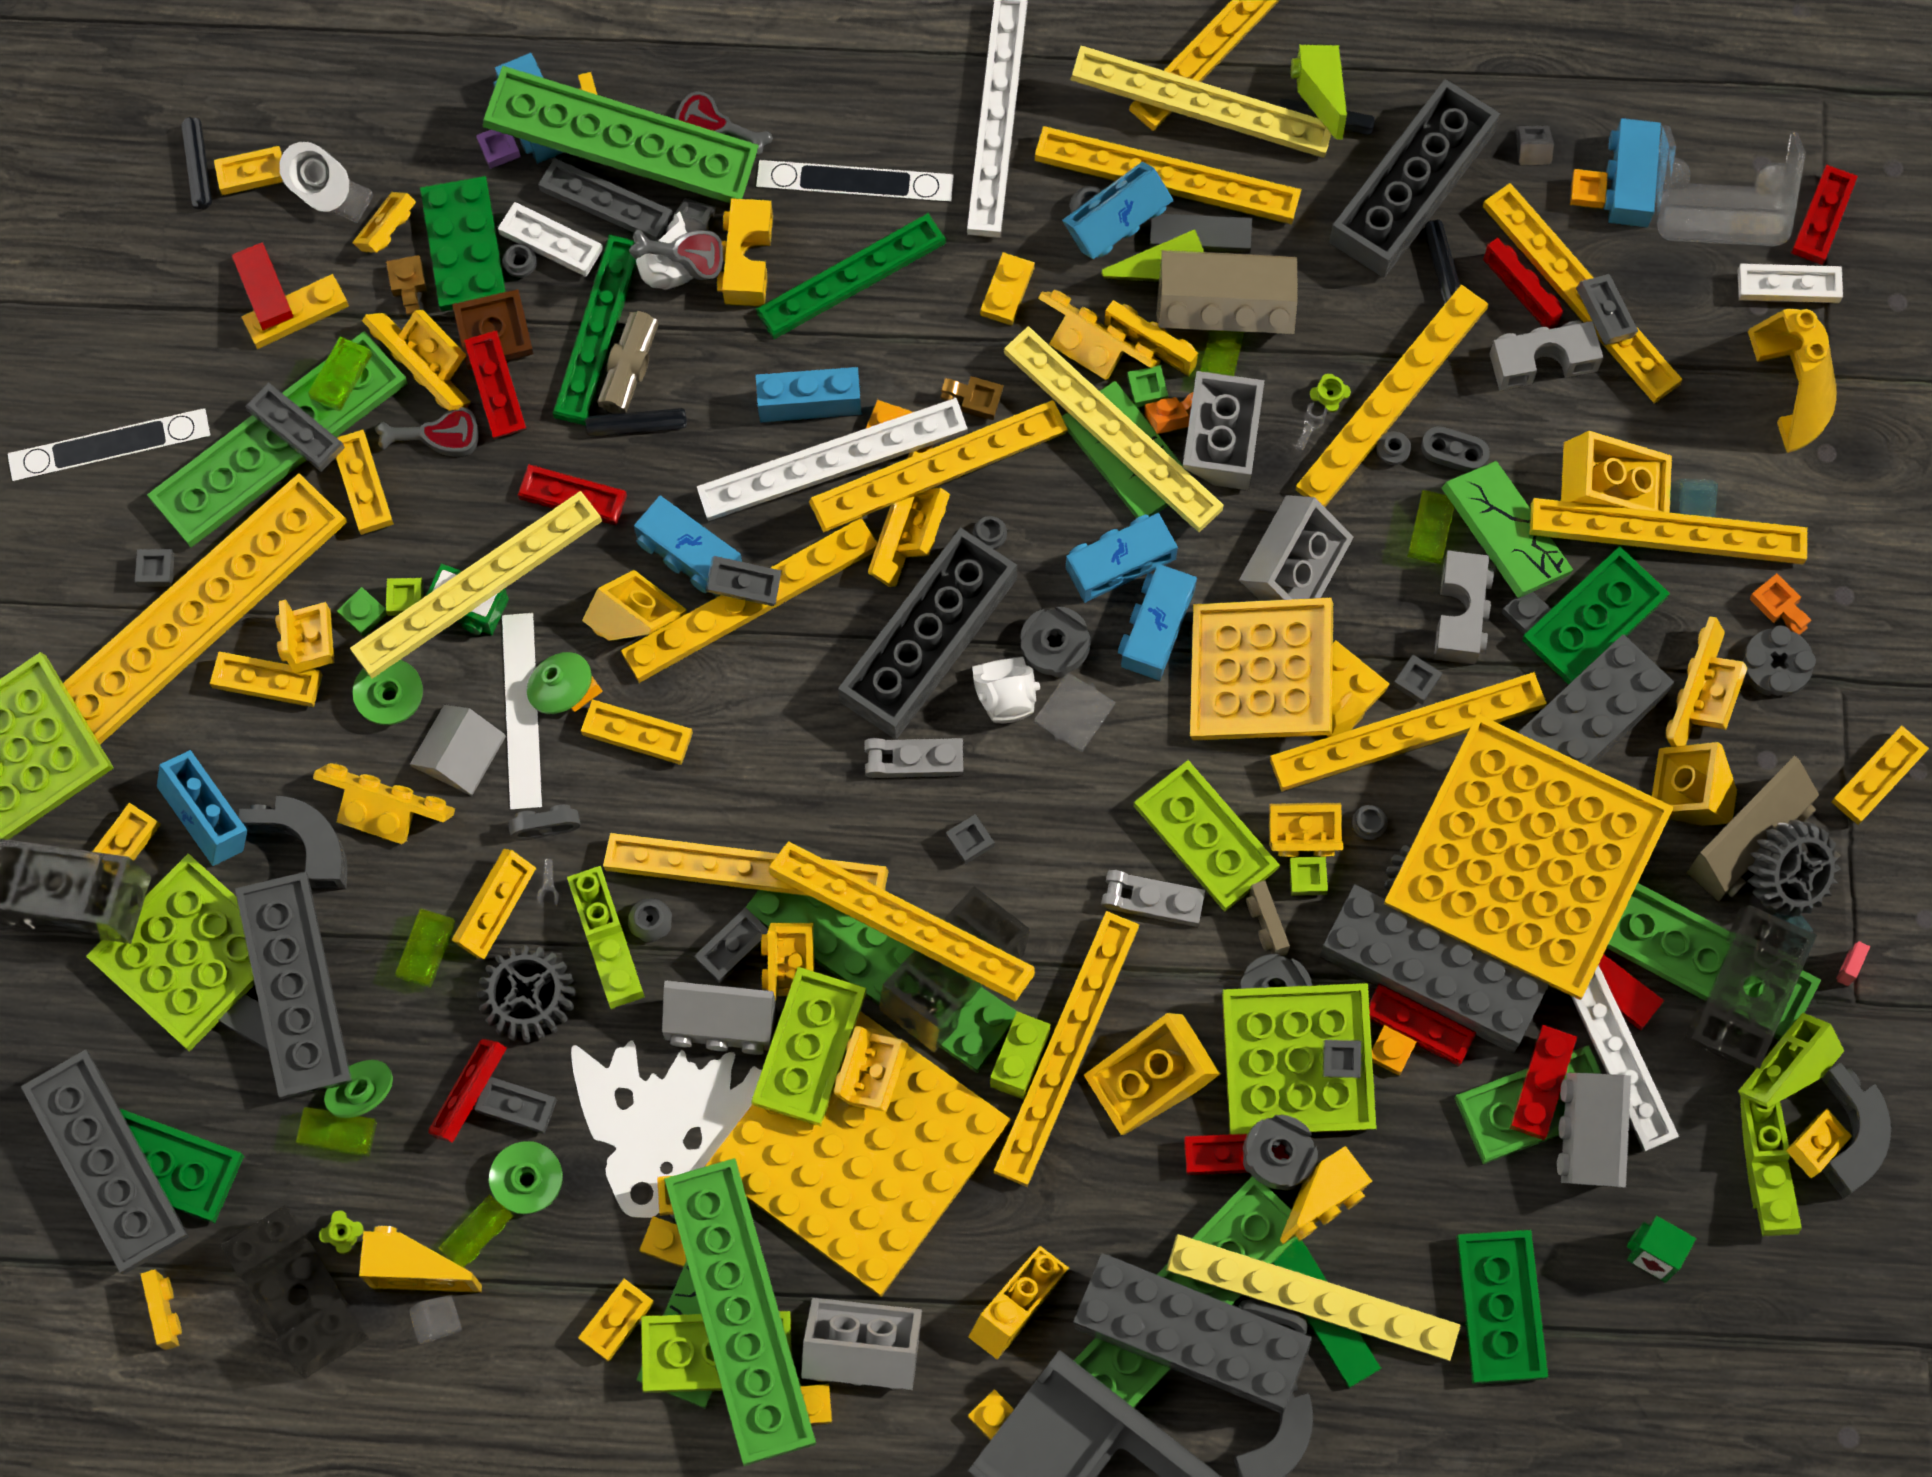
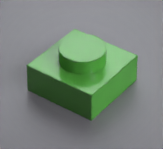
[1127,365,1168,407]
[337,587,387,637]

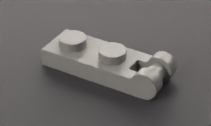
[864,738,963,778]
[1101,870,1205,927]

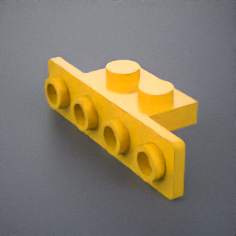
[1038,290,1161,380]
[362,310,471,410]
[868,451,950,587]
[1666,617,1747,747]
[313,763,455,844]

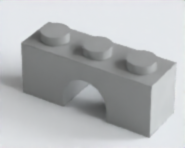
[1489,321,1603,391]
[1434,551,1494,665]

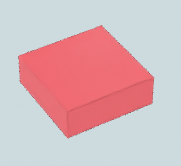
[1836,941,1870,987]

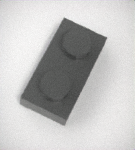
[1576,274,1638,345]
[705,556,782,606]
[694,907,768,984]
[475,1077,557,1134]

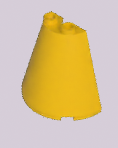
[1748,309,1837,453]

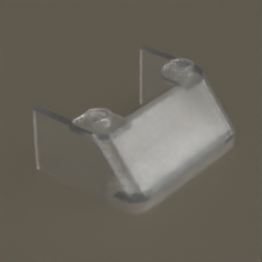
[1656,125,1806,246]

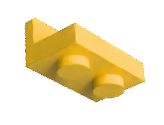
[275,600,334,674]
[1269,803,1343,857]
[761,923,814,1001]
[834,1026,909,1112]

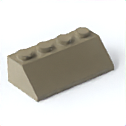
[1156,250,1298,334]
[1687,755,1819,902]

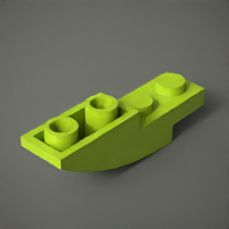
[567,866,645,1009]
[1740,1096,1802,1236]

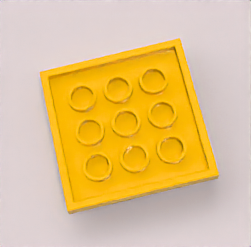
[1190,598,1333,740]

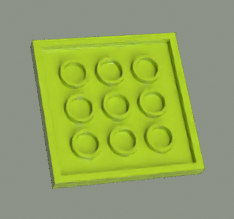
[0,652,114,845]
[86,853,255,1052]
[1222,983,1376,1134]

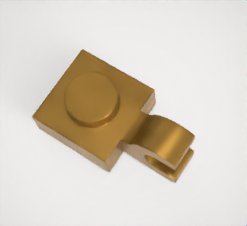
[386,255,426,315]
[940,376,1003,421]

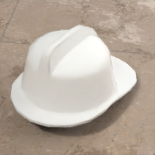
[280,142,349,212]

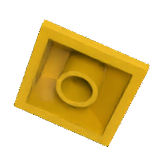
[582,570,687,641]
[1652,742,1737,826]

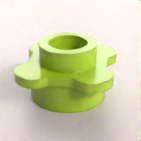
[1310,374,1351,412]
[319,1210,364,1254]

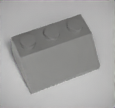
[1183,371,1265,490]
[1239,495,1354,601]
[662,981,777,1055]
[1557,1073,1631,1187]
[801,1298,922,1390]

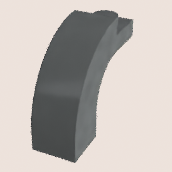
[239,796,347,889]
[1821,1063,1891,1199]
[1234,1383,1313,1477]

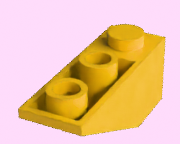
[1280,1146,1372,1244]
[968,1246,1069,1360]

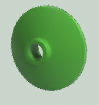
[527,652,592,714]
[353,660,423,725]
[324,1060,393,1118]
[489,1141,563,1214]

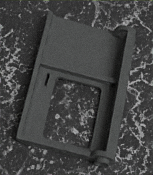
[968,1350,1222,1477]

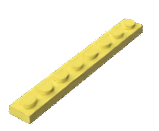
[1070,46,1331,158]
[1004,326,1224,532]
[350,491,602,679]
[1166,1234,1460,1361]

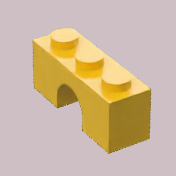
[717,198,773,306]

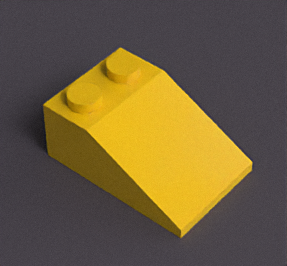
[1561,431,1672,513]
[1084,1013,1221,1135]
[359,1226,482,1292]

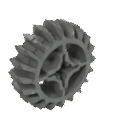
[1747,820,1841,917]
[477,945,575,1043]

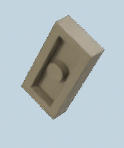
[1246,880,1290,957]

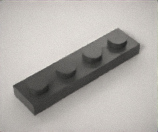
[538,158,673,241]

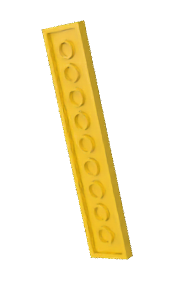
[63,473,347,744]

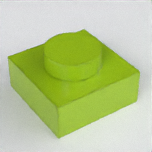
[386,578,424,616]
[1289,857,1328,896]

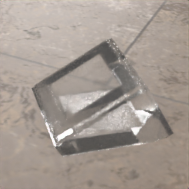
[410,1295,462,1344]

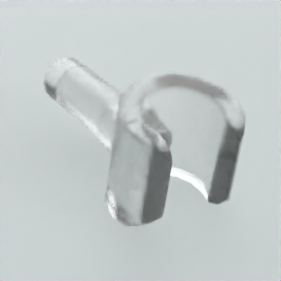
[1295,402,1327,451]
[537,859,561,907]

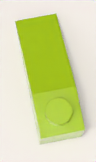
[1291,45,1347,140]
[1101,229,1204,282]
[1738,1012,1844,1108]

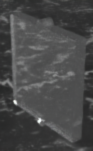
[1034,673,1116,752]

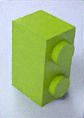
[990,1012,1051,1100]

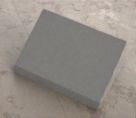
[410,705,506,796]

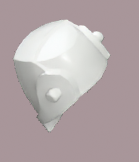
[636,212,693,290]
[972,656,1040,724]

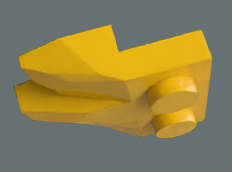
[1327,641,1390,737]

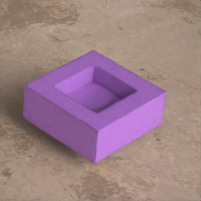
[476,130,521,169]

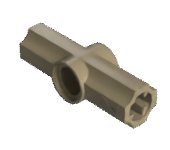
[597,311,658,414]

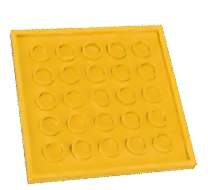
[1384,713,1674,1000]
[705,1011,1011,1297]

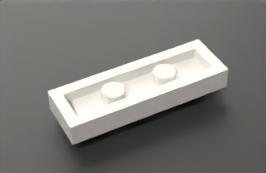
[498,202,603,277]
[1738,264,1843,303]

